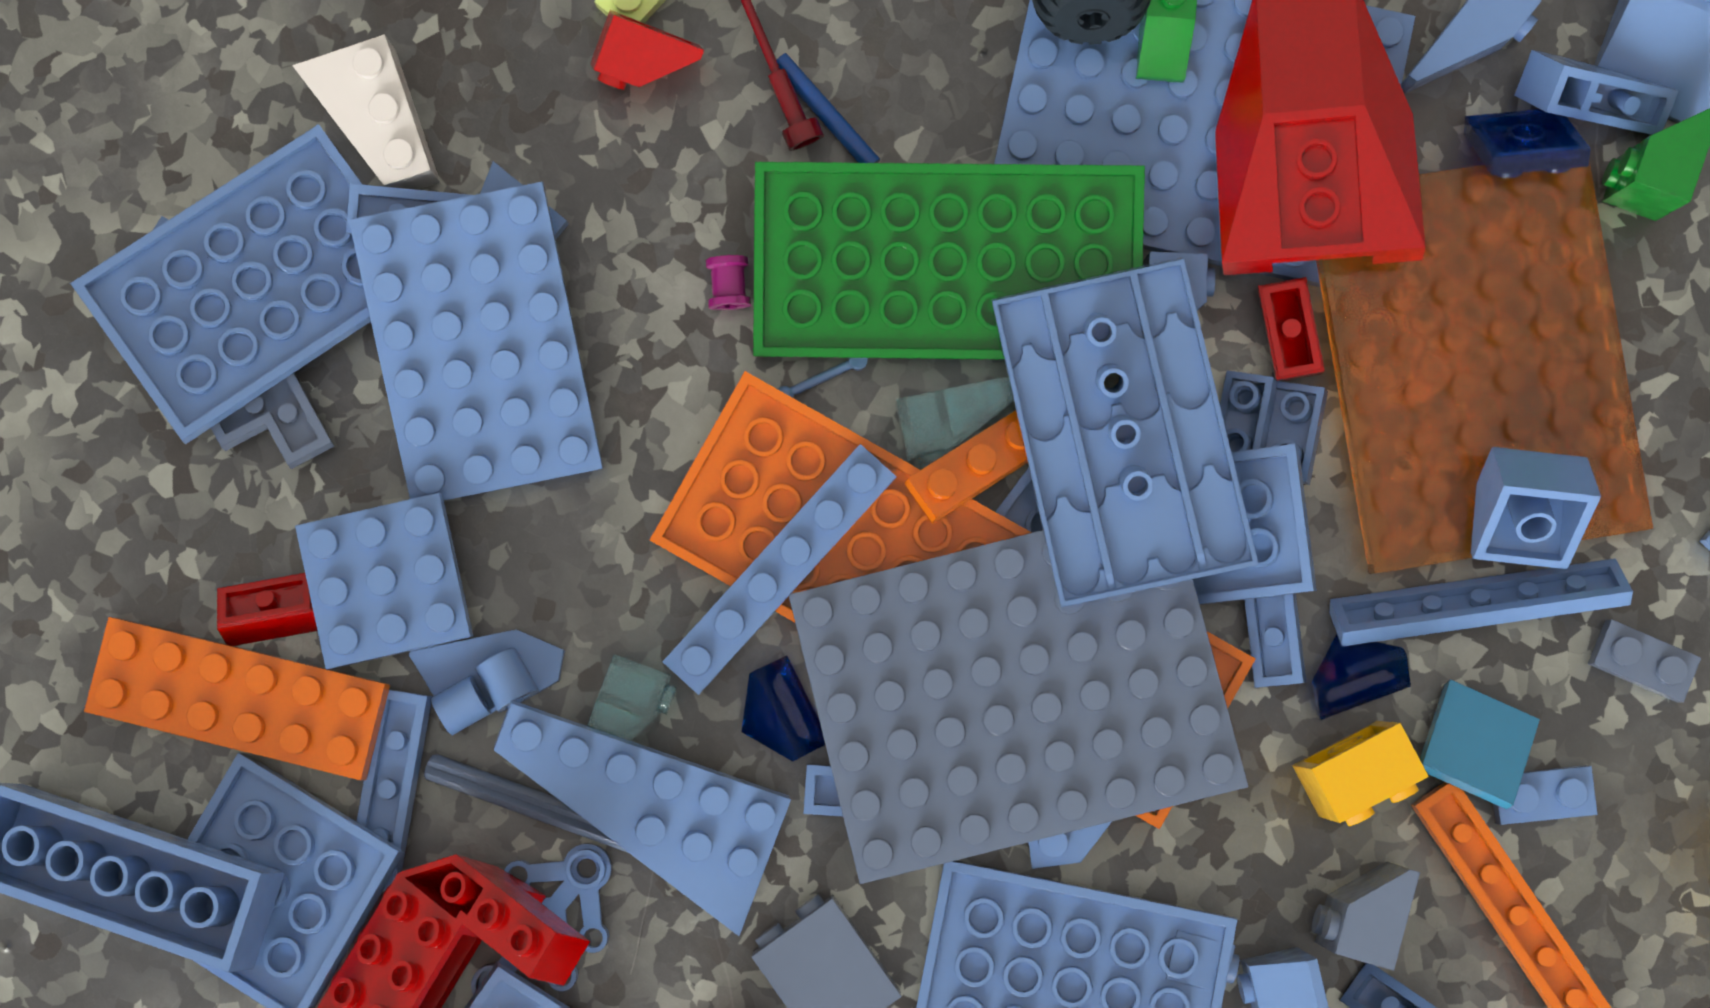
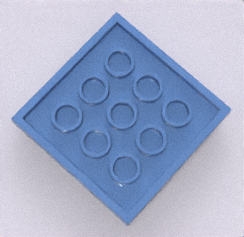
[187,753,405,1008]

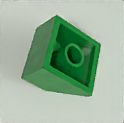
[1602,108,1710,221]

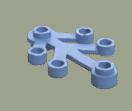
[471,843,612,995]

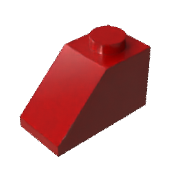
[590,10,704,90]

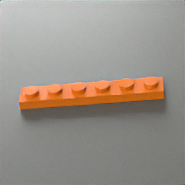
[1411,782,1611,1008]

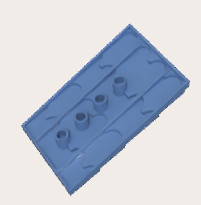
[991,257,1259,607]

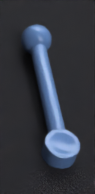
[778,358,868,398]

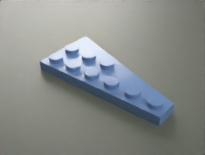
[494,700,791,936]

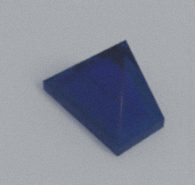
[1312,634,1411,720]
[741,656,825,762]

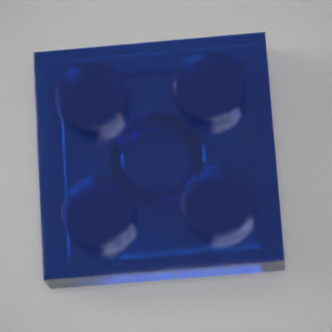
[1464,109,1591,178]

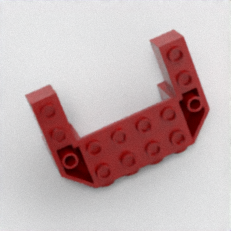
[317,854,590,1008]

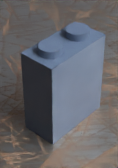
[751,894,902,1008]

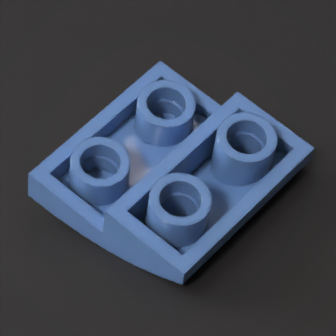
[1220,370,1328,485]

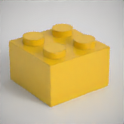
[1292,721,1429,826]

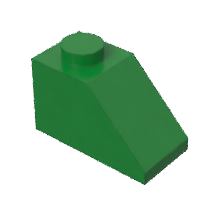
[1136,0,1197,83]

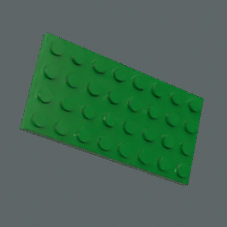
[753,162,1145,360]

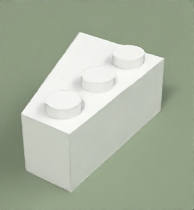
[292,34,440,190]

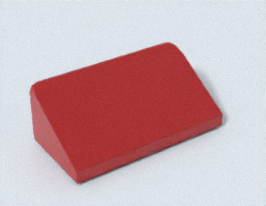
[1258,277,1325,381]
[217,573,317,646]

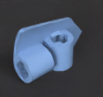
[409,629,565,735]

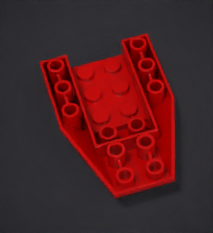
[1215,0,1426,275]

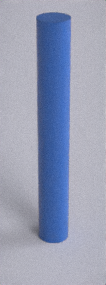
[777,53,880,163]

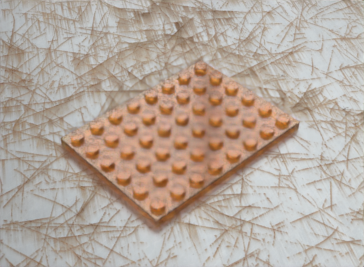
[1316,150,1654,574]

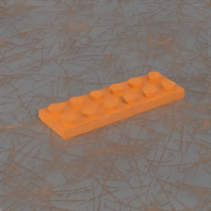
[84,617,390,781]

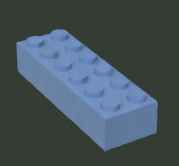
[0,783,285,973]

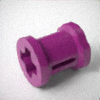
[706,255,751,310]

